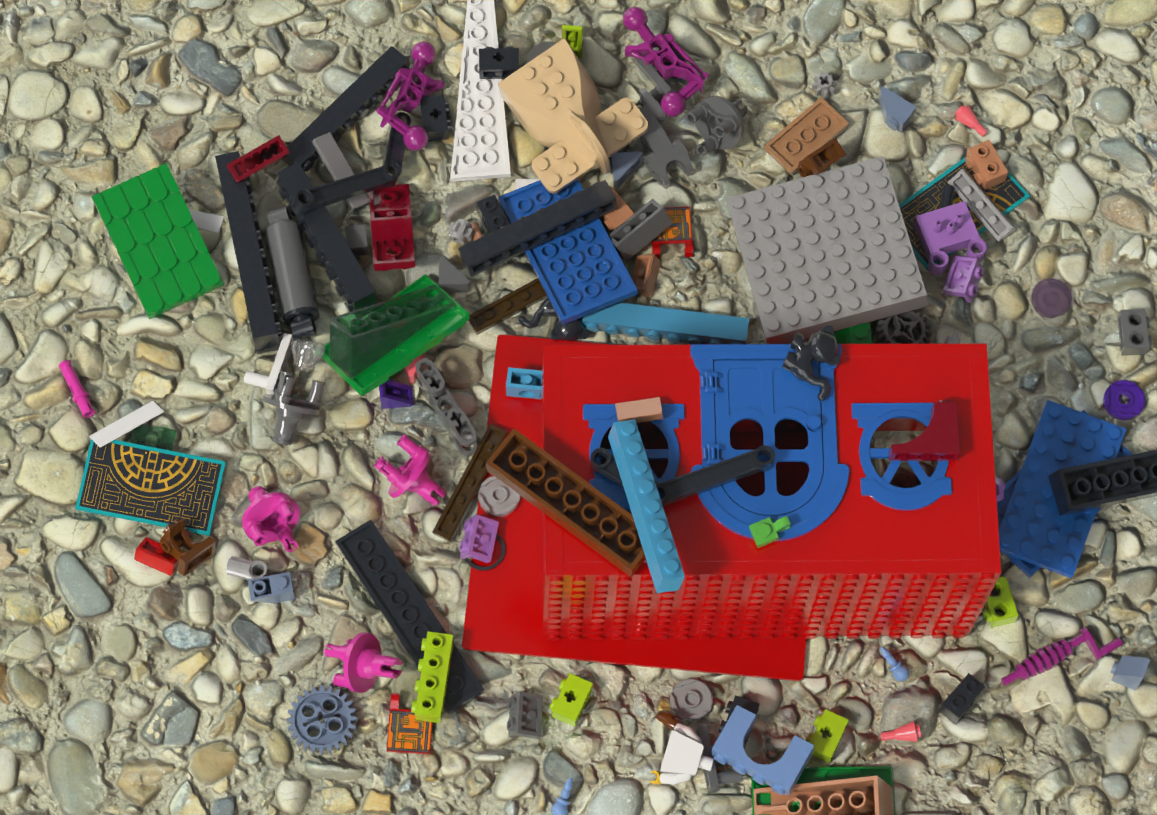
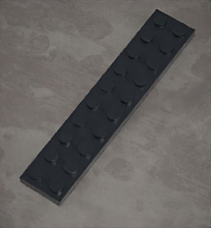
[335,520,485,715]

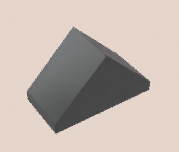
[439,255,471,293]

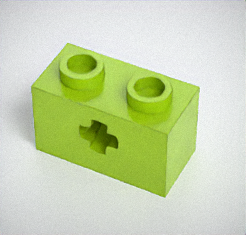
[550,673,593,727]
[806,709,849,764]

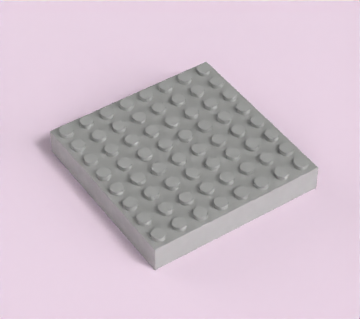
[726,156,928,344]

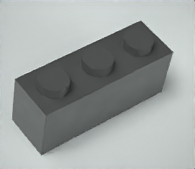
[608,199,672,262]

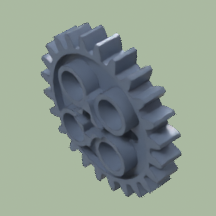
[286,685,357,756]

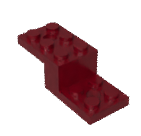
[369,184,415,271]

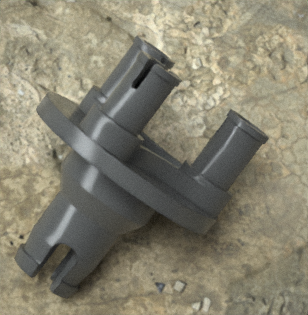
[685,96,748,157]
[262,370,325,445]

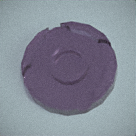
[1030,278,1072,319]

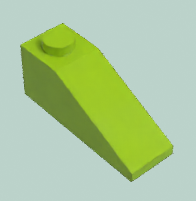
[562,25,584,59]

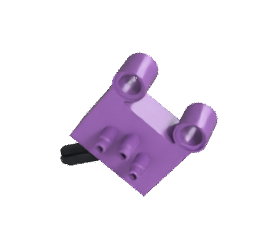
[913,185,987,275]

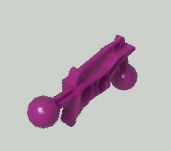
[623,6,708,117]
[376,41,444,151]

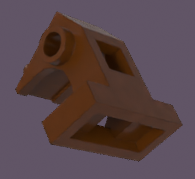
[797,138,847,177]
[160,518,216,576]

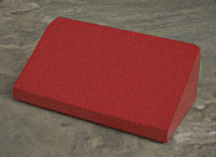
[134,537,179,576]

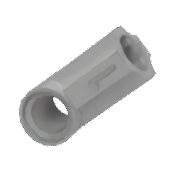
[226,556,270,580]

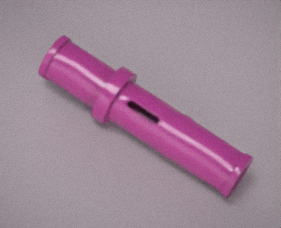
[59,360,95,418]

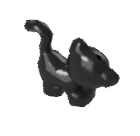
[518,297,588,341]
[782,325,840,401]

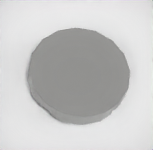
[478,476,520,517]
[670,679,713,722]

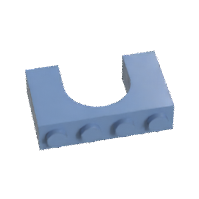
[712,705,814,796]

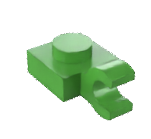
[749,516,791,548]

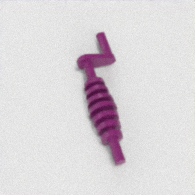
[1001,627,1123,686]

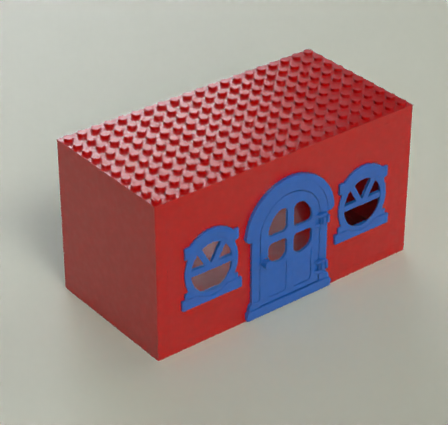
[541,343,1001,641]

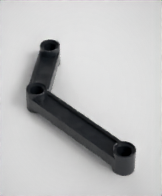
[291,112,411,215]
[590,445,775,507]

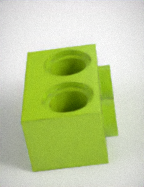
[983,576,1018,628]

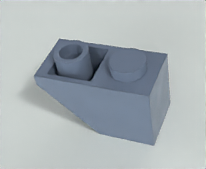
[248,572,295,604]

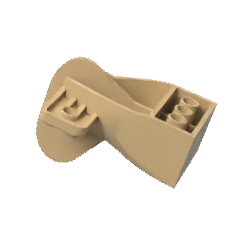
[498,38,648,194]

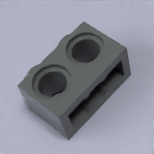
[1117,309,1152,356]

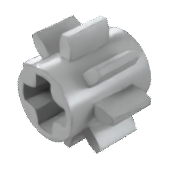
[812,72,837,98]
[448,219,474,244]

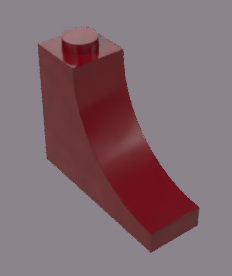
[226,135,290,183]
[888,400,960,461]

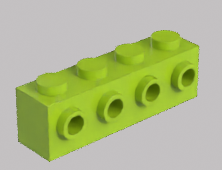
[411,632,454,723]

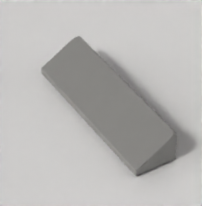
[312,132,369,212]
[948,169,1016,242]

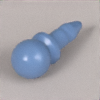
[880,646,910,682]
[551,778,573,815]

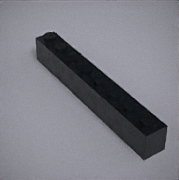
[283,46,410,172]
[458,180,618,277]

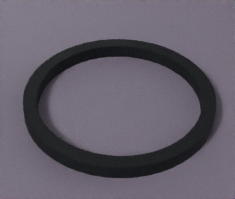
[465,534,505,571]

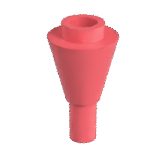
[954,105,988,137]
[881,721,921,742]

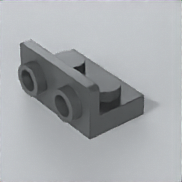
[507,691,543,739]

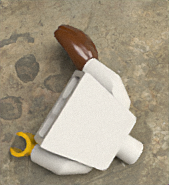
[650,710,714,785]

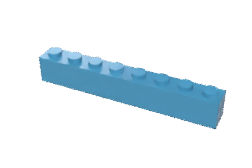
[582,302,749,345]
[608,420,685,593]

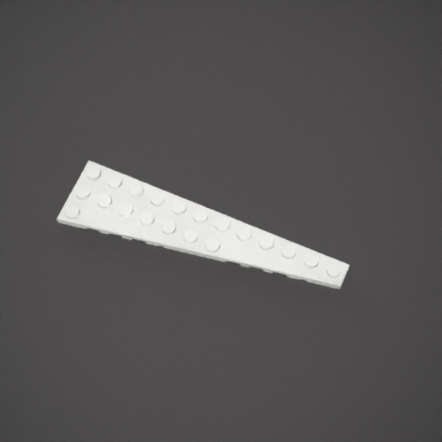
[450,0,511,182]

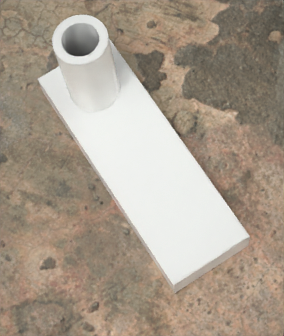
[244,333,294,394]

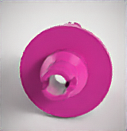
[374,434,446,506]
[242,486,300,552]
[324,632,403,693]

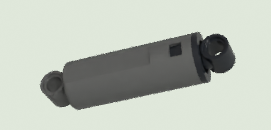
[264,206,320,340]

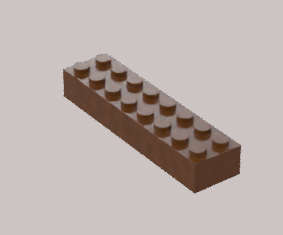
[486,429,646,577]

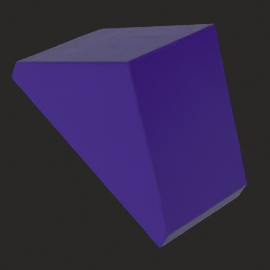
[379,380,414,409]

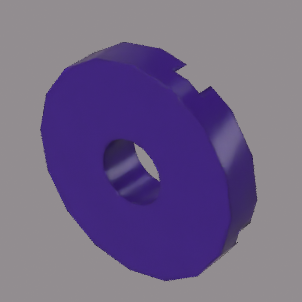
[1103,380,1145,421]

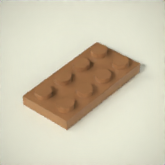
[763,97,849,176]

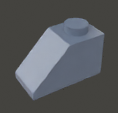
[879,86,916,133]
[1110,656,1150,691]

